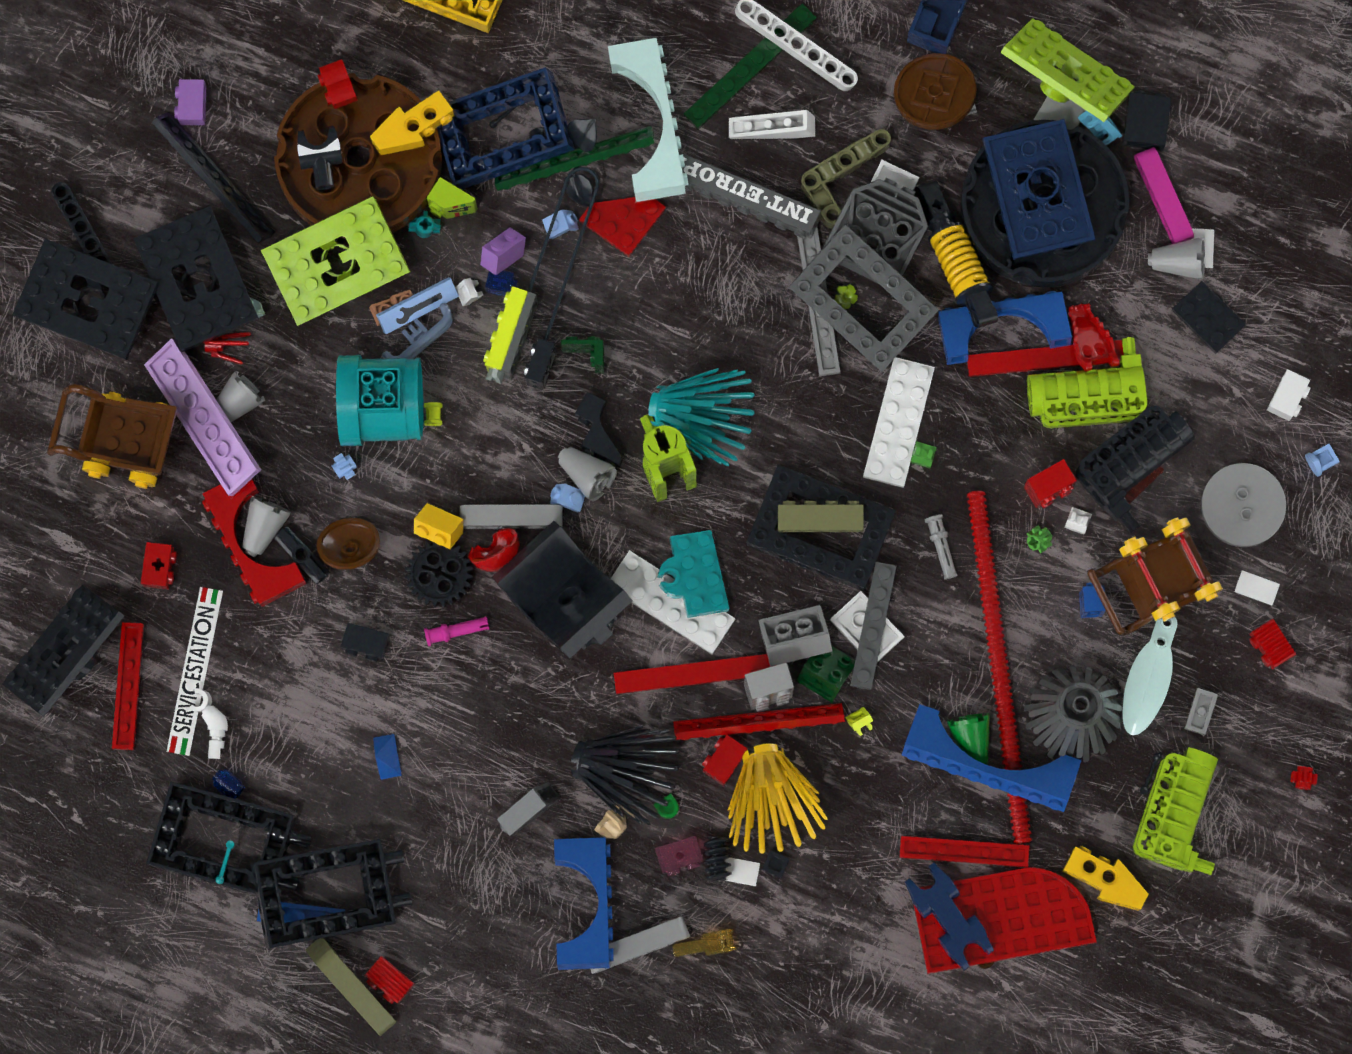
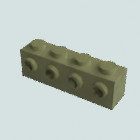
[778,501,864,532]

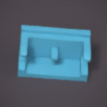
[1078,111,1122,145]

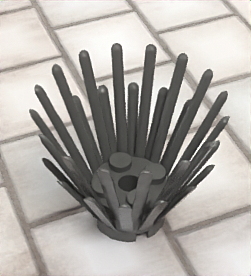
[1024,665,1122,762]

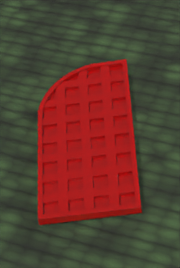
[913,868,1097,974]

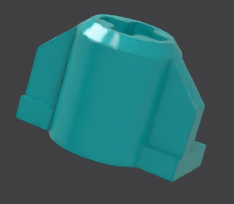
[408,211,441,238]

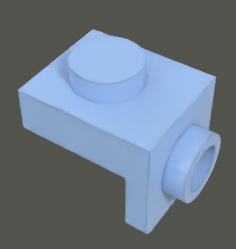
[542,210,579,239]
[550,484,585,512]

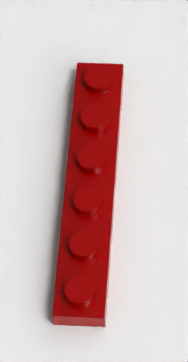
[112,622,144,750]
[899,836,1029,868]

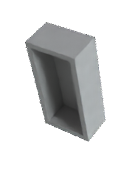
[744,663,794,712]

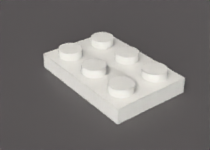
[830,591,904,663]

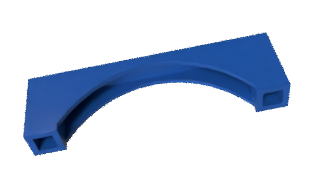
[902,704,1081,812]

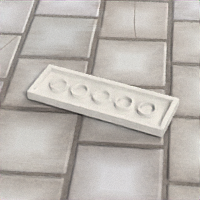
[863,357,935,488]
[611,550,735,655]

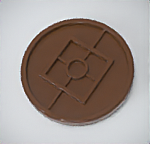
[894,53,977,130]

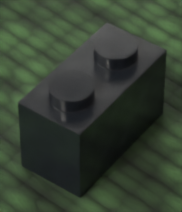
[341,623,390,662]

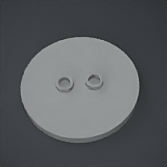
[1201,463,1286,547]

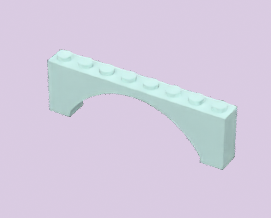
[608,38,688,202]

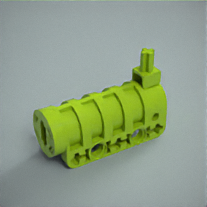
[1027,337,1147,428]

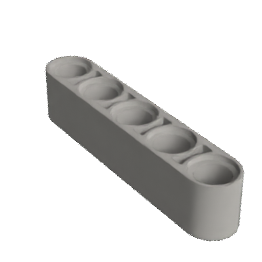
[460,505,563,529]
[590,916,690,974]

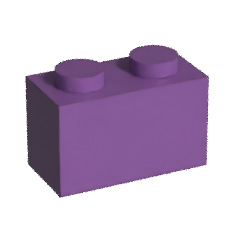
[174,79,206,125]
[480,228,526,275]

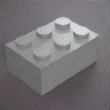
[759,605,832,667]

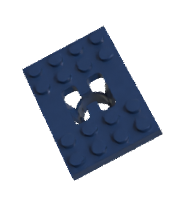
[982,119,1095,260]

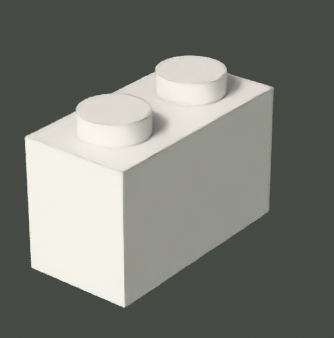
[1267,369,1311,421]

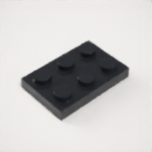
[1172,281,1246,354]

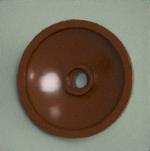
[317,518,380,569]

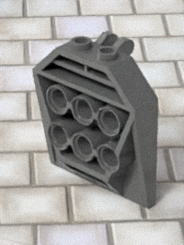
[822,178,928,284]

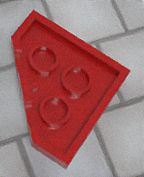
[579,197,666,257]

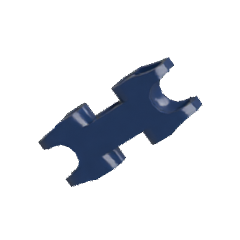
[904,862,994,971]

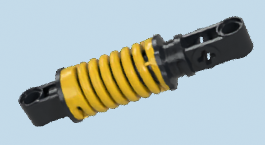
[914,180,998,328]

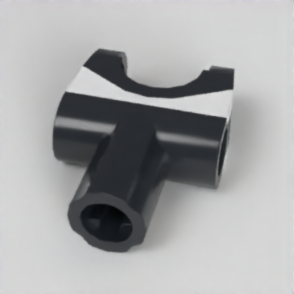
[298,125,343,190]

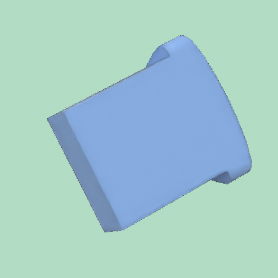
[1305,444,1340,477]

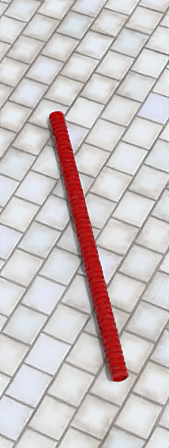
[967,491,1032,844]

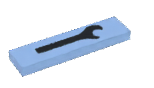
[376,277,459,334]

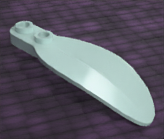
[1122,617,1177,735]

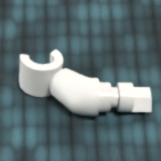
[189,688,228,759]

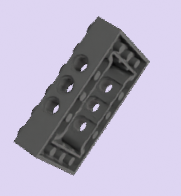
[789,224,938,372]

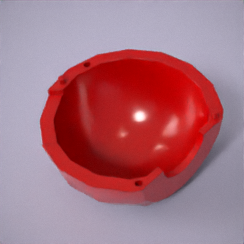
[468,528,520,572]

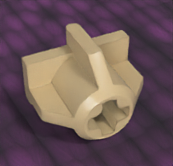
[594,805,627,839]

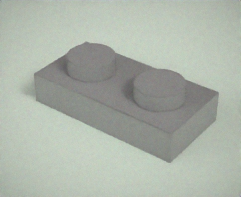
[1184,688,1218,736]

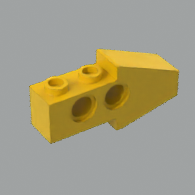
[370,90,454,155]
[1062,846,1148,911]

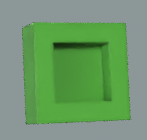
[910,441,937,468]

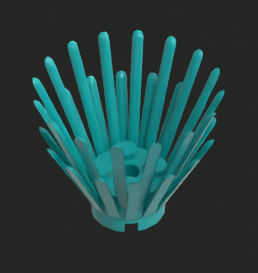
[648,368,755,466]

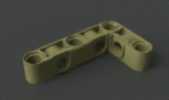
[801,129,891,229]

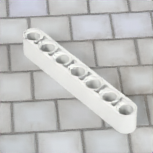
[735,0,858,91]

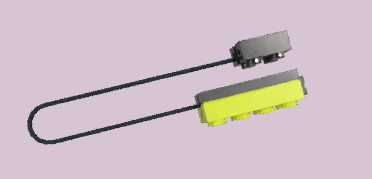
[483,167,599,390]

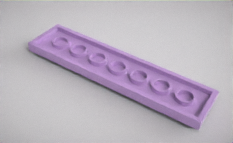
[144,338,261,496]

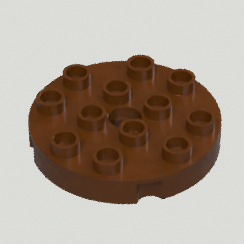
[274,73,442,239]

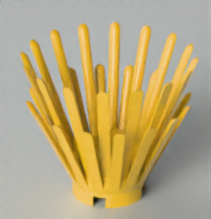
[728,744,828,854]

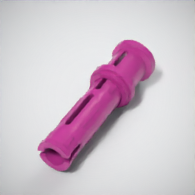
[424,616,489,647]

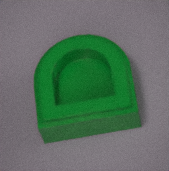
[654,794,679,819]

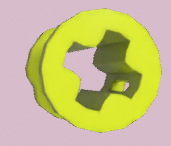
[424,402,443,426]

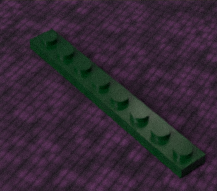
[684,4,816,130]
[495,126,655,191]

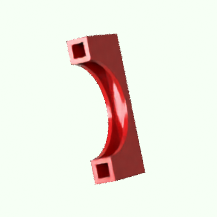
[202,479,307,607]

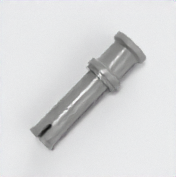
[925,514,958,580]

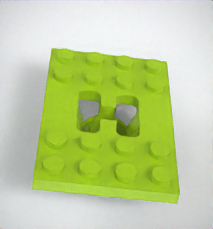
[1001,18,1135,122]
[261,196,410,326]

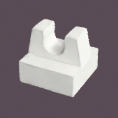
[455,278,483,306]
[1064,507,1092,535]

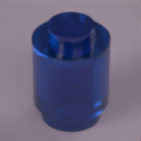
[212,769,245,799]

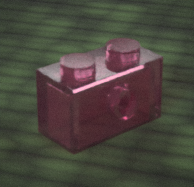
[655,836,703,877]

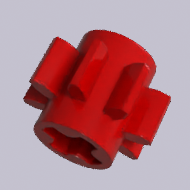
[1290,766,1318,790]

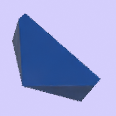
[373,734,402,780]

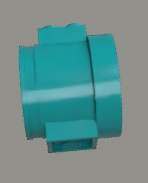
[336,355,424,446]

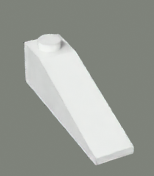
[729,110,815,139]

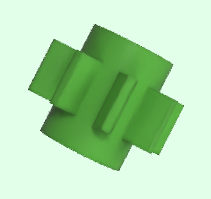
[1027,525,1053,553]

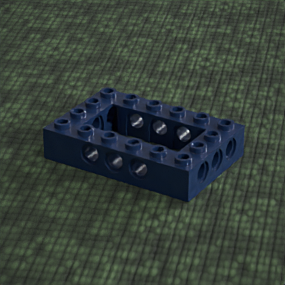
[433,67,575,190]

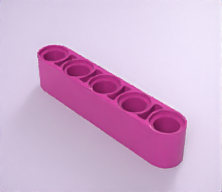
[1134,147,1194,244]

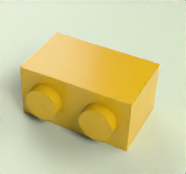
[414,503,463,549]

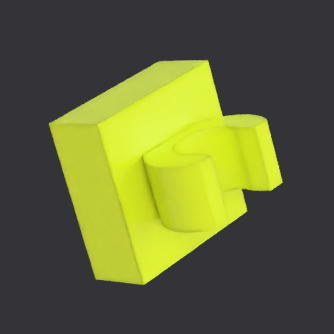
[845,707,873,736]

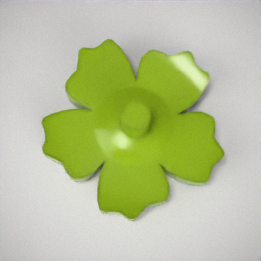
[834,284,858,310]

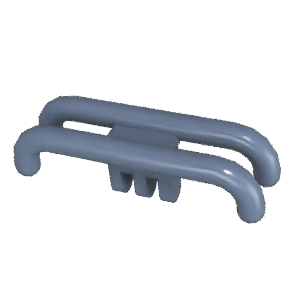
[382,303,453,359]

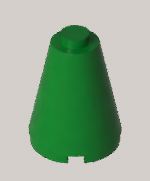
[947,713,990,765]

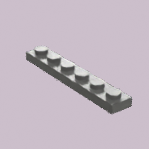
[850,562,896,690]

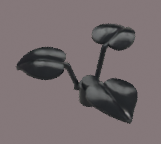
[529,118,597,206]

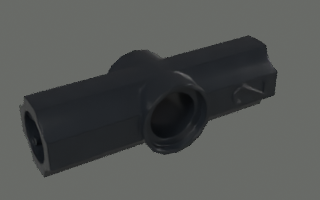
[274,526,330,585]

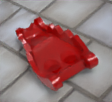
[1067,303,1120,371]

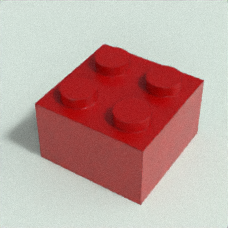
[1024,459,1077,509]

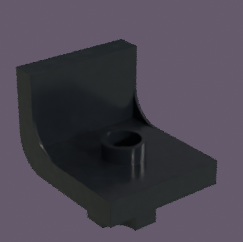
[491,521,633,659]

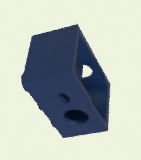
[907,0,968,54]

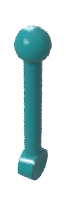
[216,840,235,884]

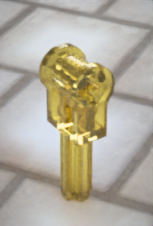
[673,929,737,957]

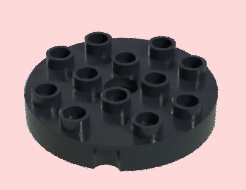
[960,119,1129,288]

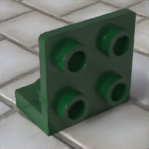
[561,337,605,374]
[796,645,855,703]

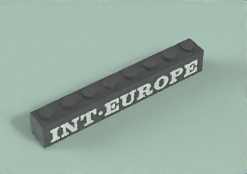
[679,152,821,238]

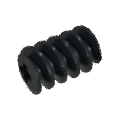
[703,836,732,881]

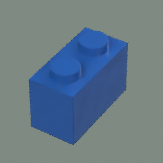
[1079,583,1106,618]

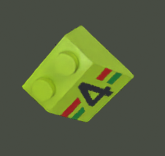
[427,177,478,219]

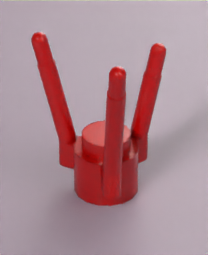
[205,332,251,365]

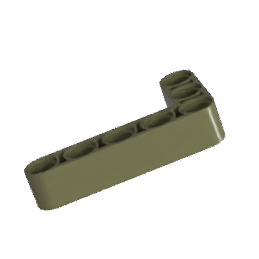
[305,938,396,1037]

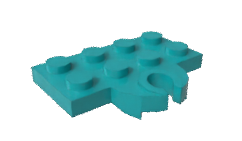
[657,530,729,618]

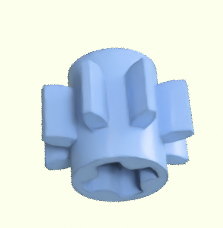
[331,453,357,480]

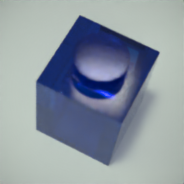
[485,271,518,296]

